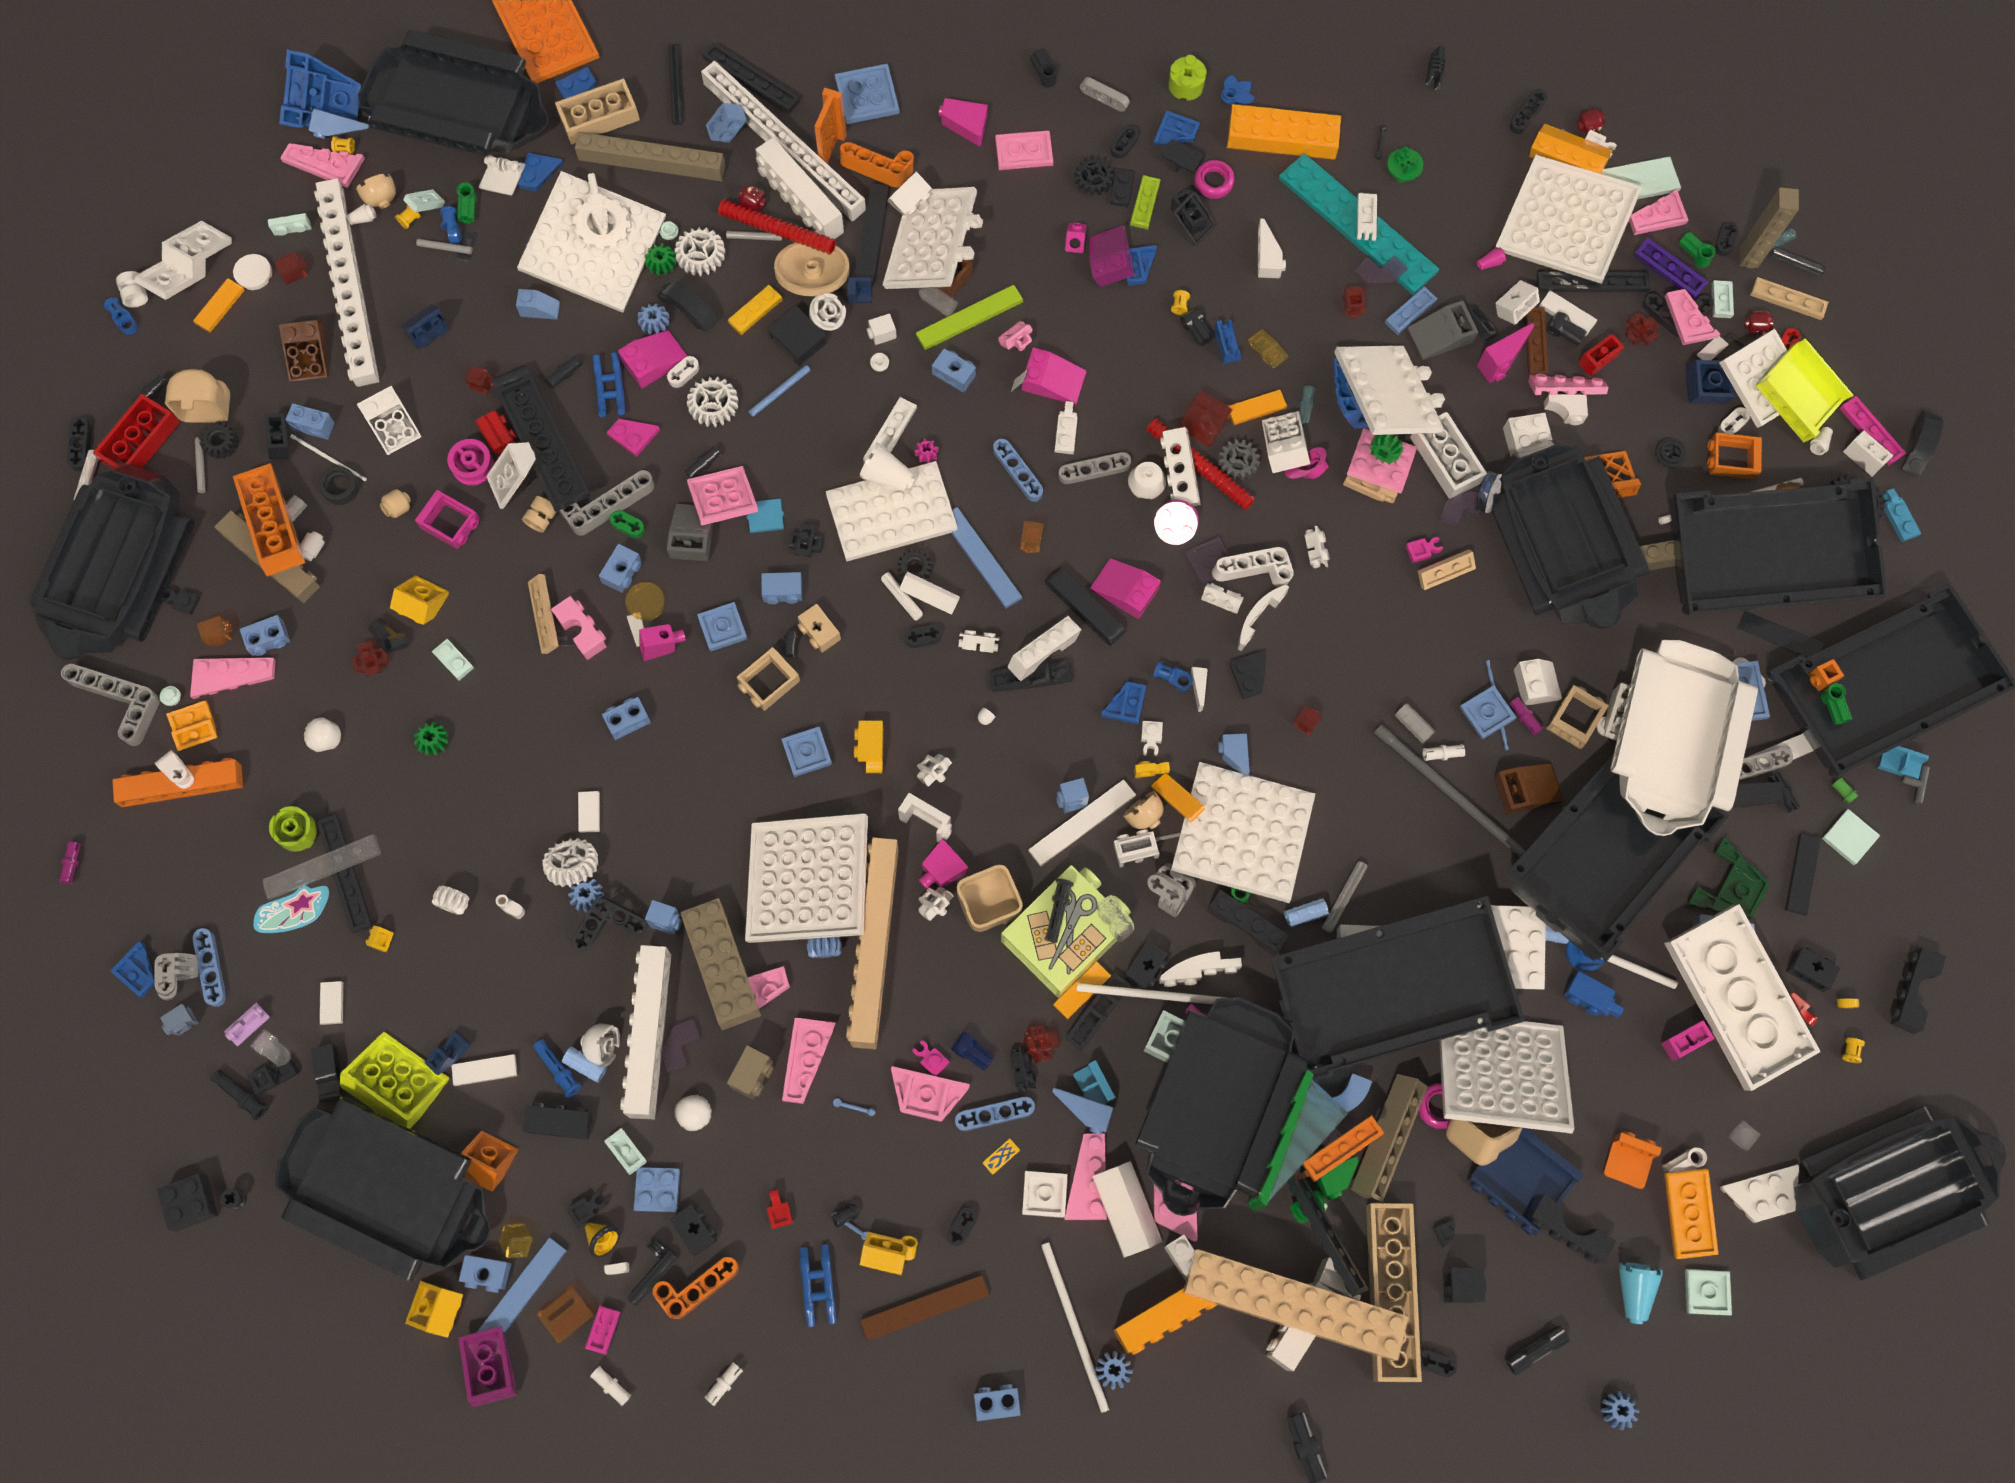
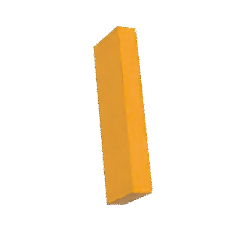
[193,278,245,333]
[1227,390,1287,425]
[1151,773,1205,822]
[1053,962,1111,1020]

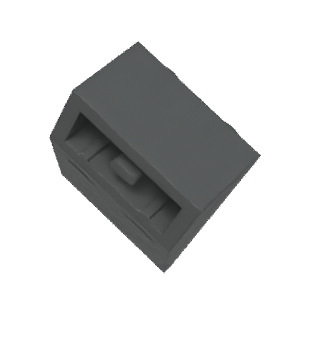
[1407,300,1478,360]
[667,504,713,561]

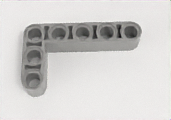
[558,470,654,536]
[61,664,160,746]

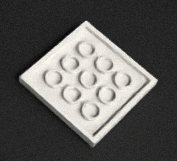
[1719,329,1787,428]
[1477,905,1546,989]

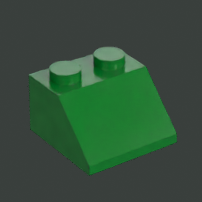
[1314,1157,1359,1201]

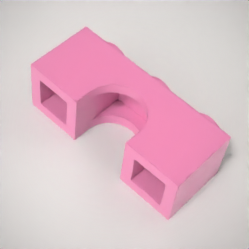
[551,596,606,660]

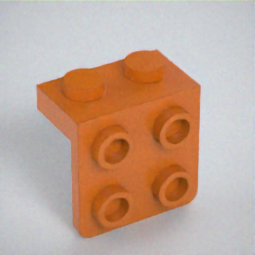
[1603,1131,1662,1189]

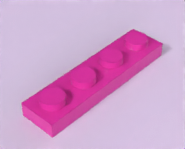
[1839,396,1906,466]

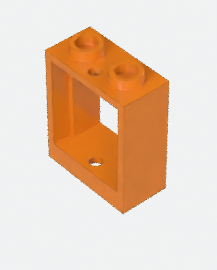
[1707,433,1762,480]

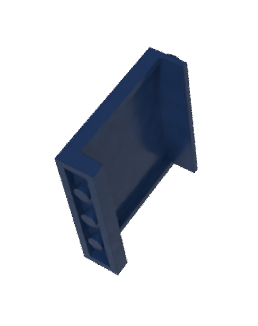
[1467,1128,1584,1236]

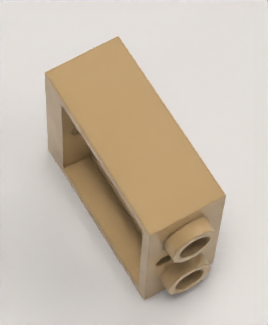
[737,647,800,711]
[1546,685,1609,749]

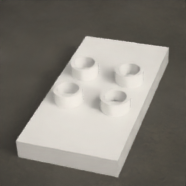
[1664,904,1820,1091]

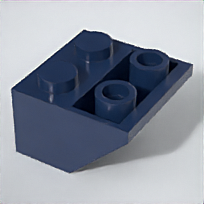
[401,304,449,350]

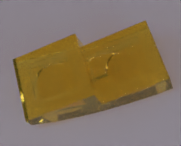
[1248,329,1288,368]

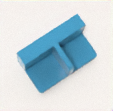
[1877,746,1929,779]
[1073,1060,1115,1104]

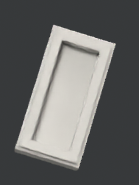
[578,791,600,833]
[320,981,343,1025]

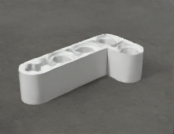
[1212,547,1294,588]

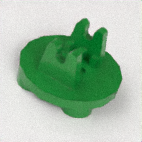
[1387,146,1424,183]

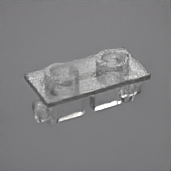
[918,287,958,317]

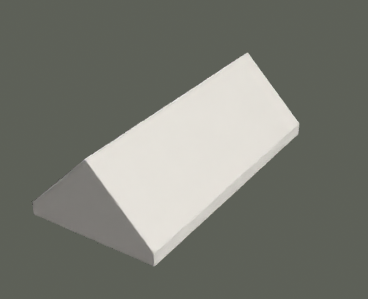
[1092,1161,1162,1257]

